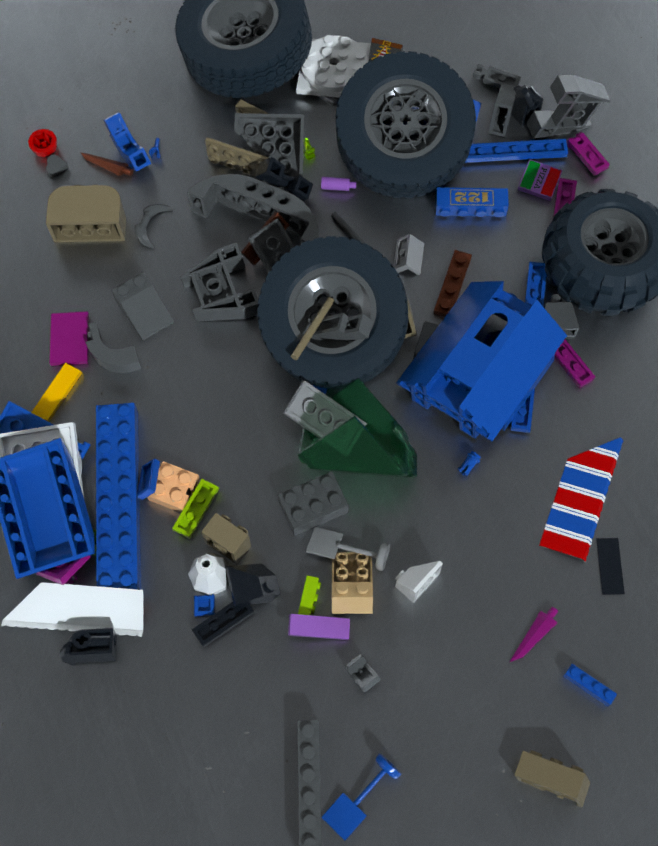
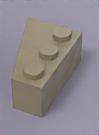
[514,750,590,808]

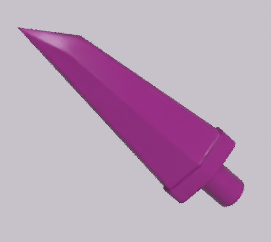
[510,607,558,662]

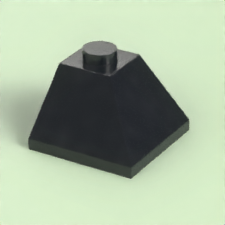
[225,563,281,606]

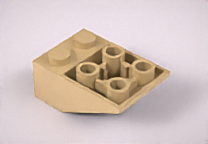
[332,552,373,614]

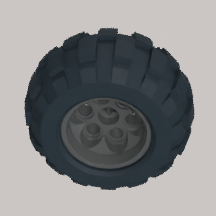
[542,189,658,316]

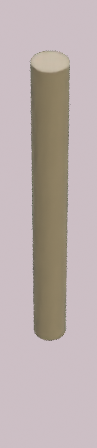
[291,297,334,360]

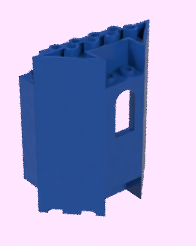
[396,281,567,442]

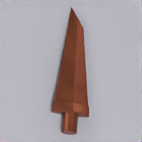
[80,152,133,176]

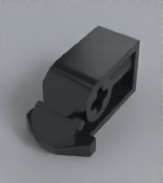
[512,85,543,126]
[59,628,117,666]

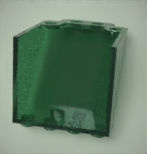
[298,378,417,478]

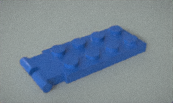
[0,401,91,459]

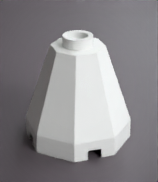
[188,552,229,595]

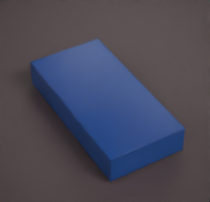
[137,458,160,500]

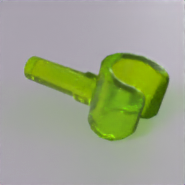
[304,138,316,160]

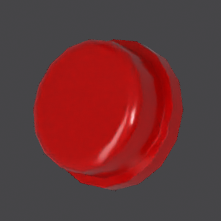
[28,129,57,157]

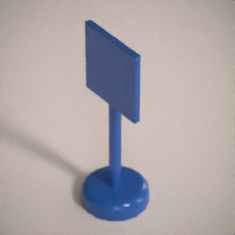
[321,753,402,841]

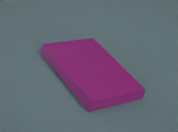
[49,311,89,366]

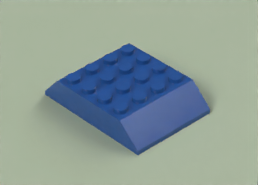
[0,438,95,579]

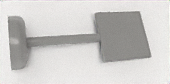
[306,527,390,571]

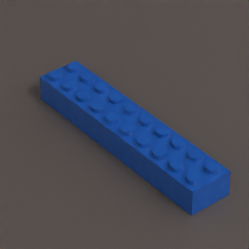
[96,403,141,590]

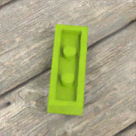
[172,479,219,539]

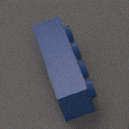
[563,664,617,707]

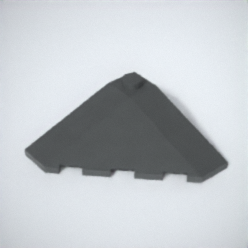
[234,113,305,177]

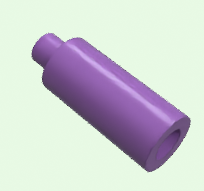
[321,176,356,191]

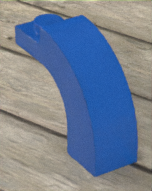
[103,112,151,172]

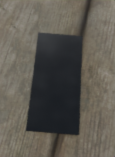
[596,538,625,595]

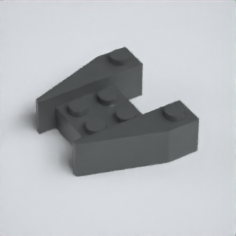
[527,74,611,139]
[180,242,259,322]

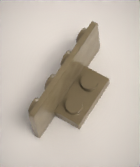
[205,137,268,176]

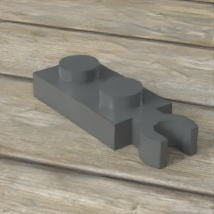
[473,64,521,89]

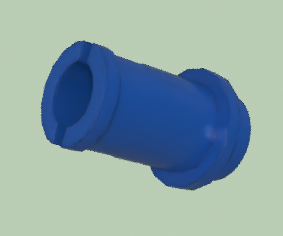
[457,451,481,477]

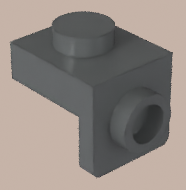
[345,654,381,693]

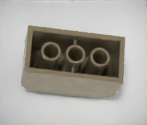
[46,184,126,242]

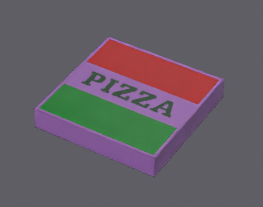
[518,159,563,201]

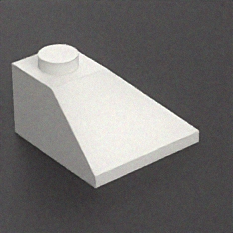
[395,561,443,603]

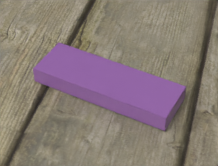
[288,614,350,640]

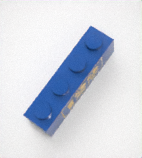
[435,187,509,217]

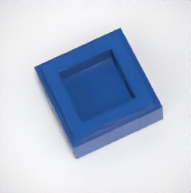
[194,595,215,617]

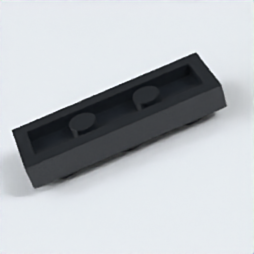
[192,602,254,648]

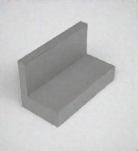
[393,234,424,275]

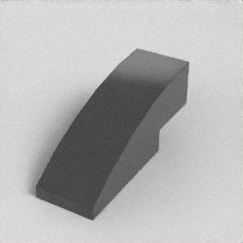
[313,313,373,340]

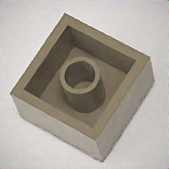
[201,513,251,565]

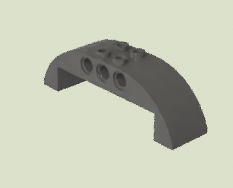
[187,174,319,245]

